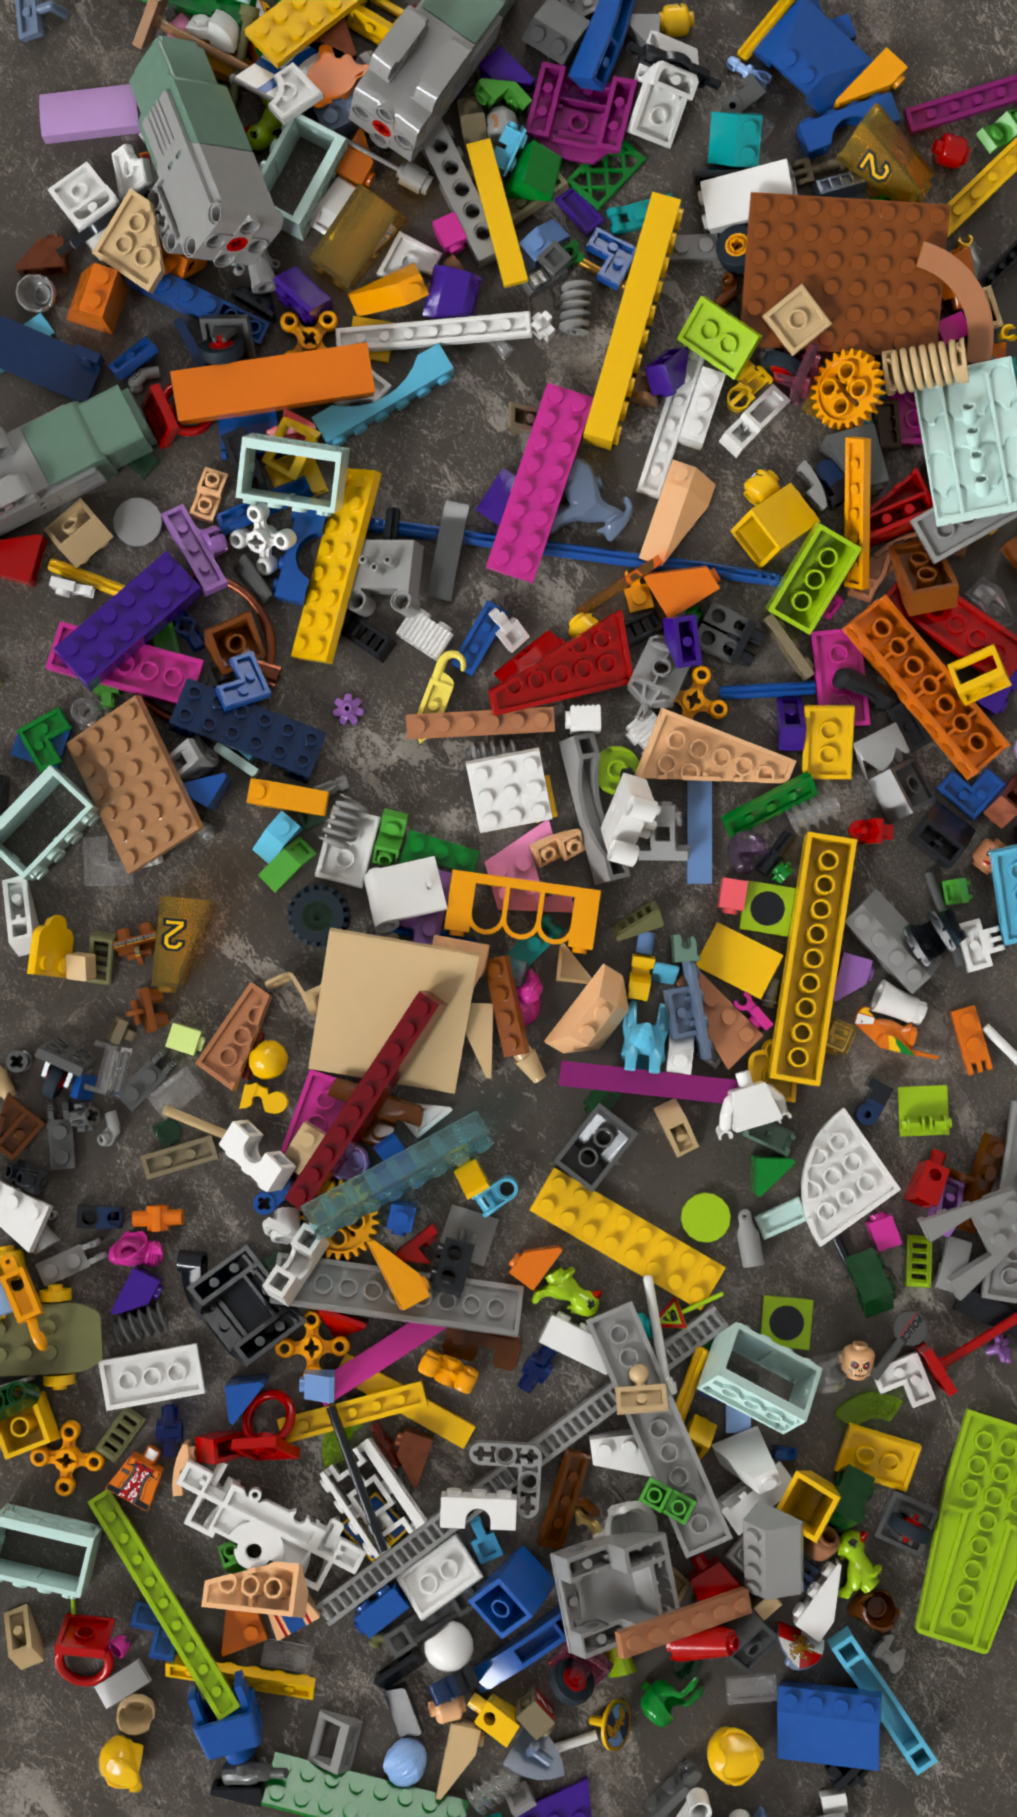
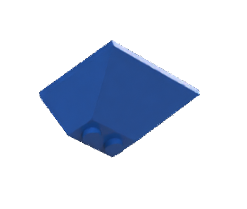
[753,0,873,117]

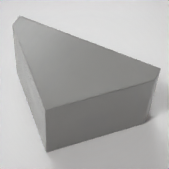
[627,14,660,47]

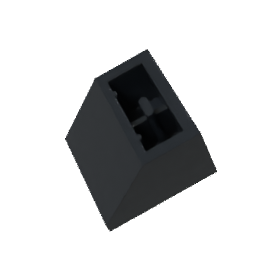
[906,800,976,869]

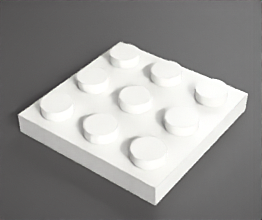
[466,747,553,833]

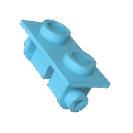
[494,121,528,177]

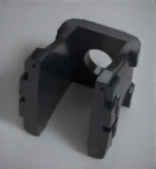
[903,908,968,967]

